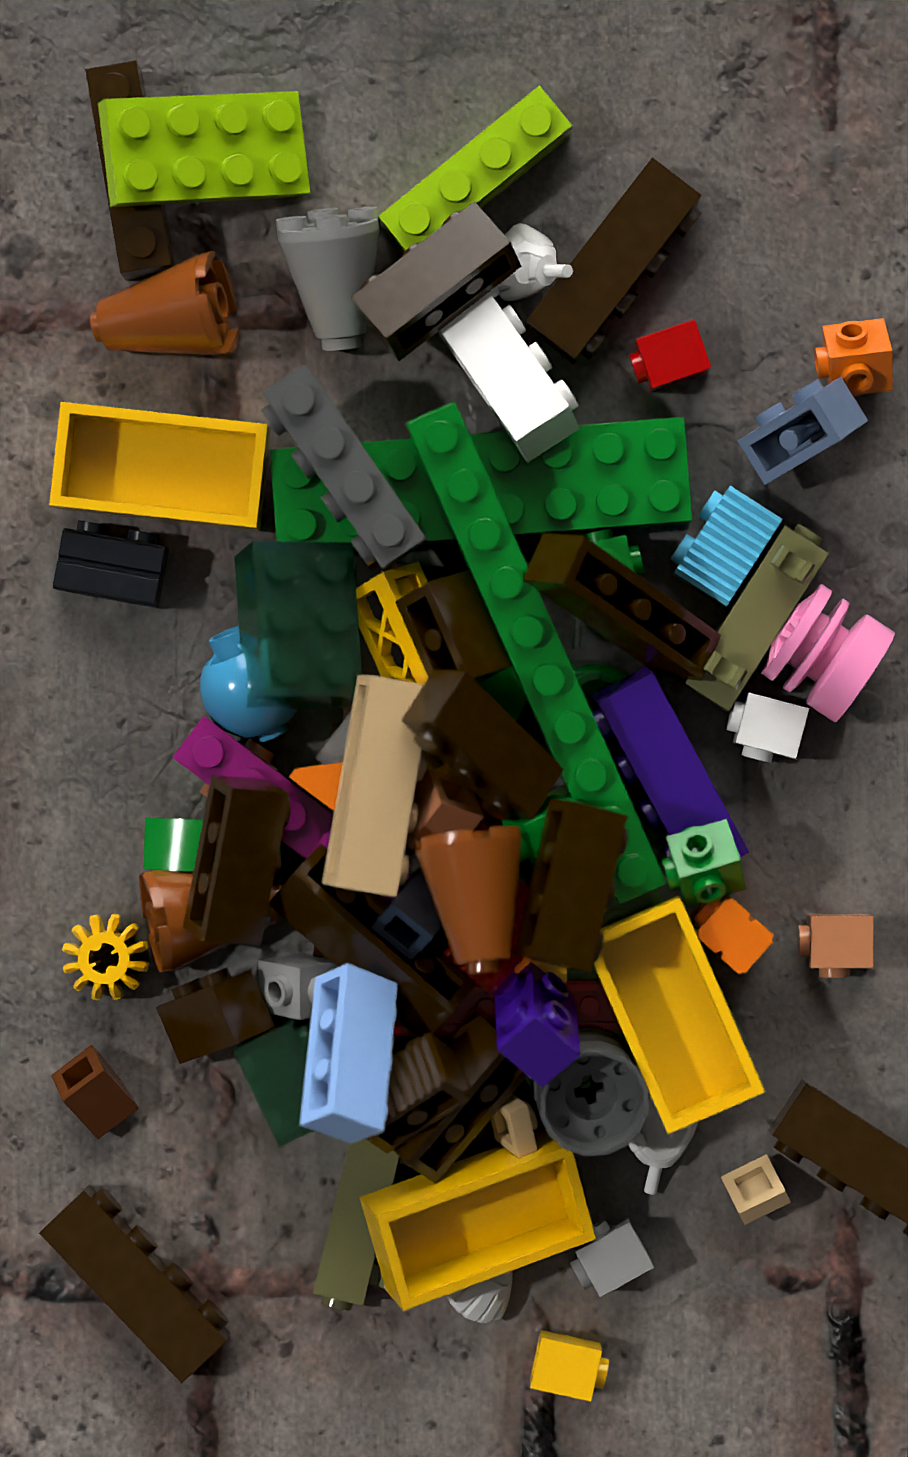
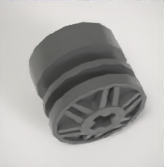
[531,1025,649,1156]

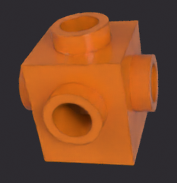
[814,318,893,397]

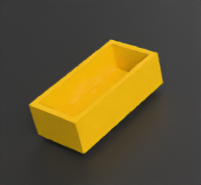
[49,402,271,531]
[593,895,765,1134]
[359,1129,596,1311]

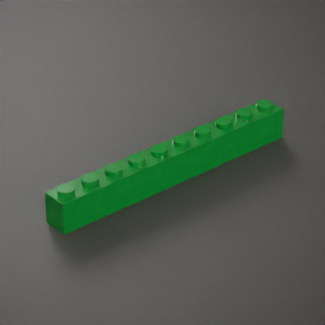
[405,402,667,905]

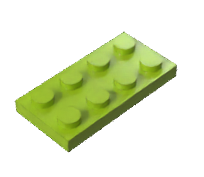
[98,91,310,207]

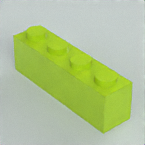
[378,85,572,253]

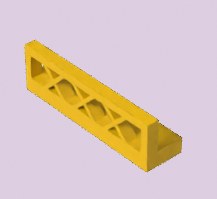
[345,561,449,775]

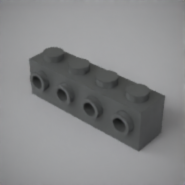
[261,363,426,571]

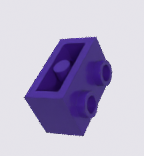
[494,961,581,1088]

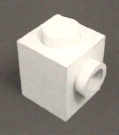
[727,693,809,763]

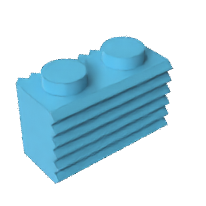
[670,486,782,608]

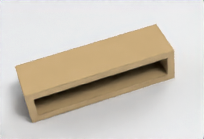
[322,675,427,897]

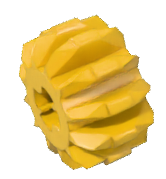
[62,914,150,1001]

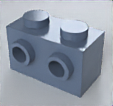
[738,377,868,485]

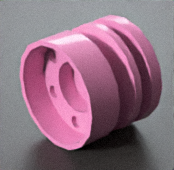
[761,584,895,722]

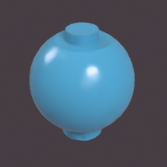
[200,624,303,742]

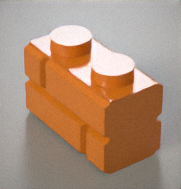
[689,895,774,974]

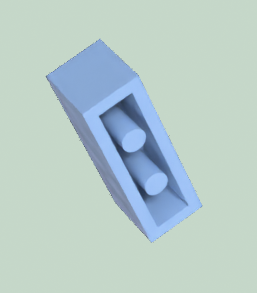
[300,963,397,1144]

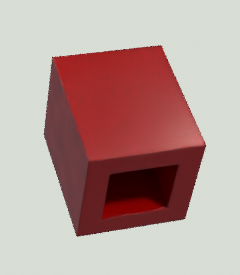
[629,319,712,393]

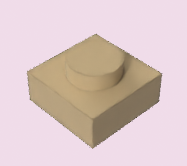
[491,1094,537,1158]
[721,1154,791,1225]

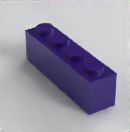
[592,666,749,858]

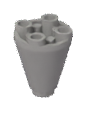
[276,207,380,351]

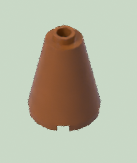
[90,251,239,355]
[415,826,522,975]
[139,870,281,972]

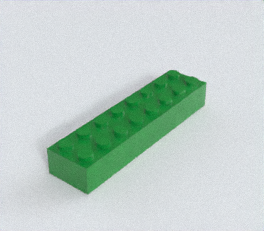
[270,417,692,556]

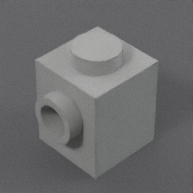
[258,953,338,1020]
[570,1216,654,1297]

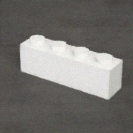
[438,286,580,463]

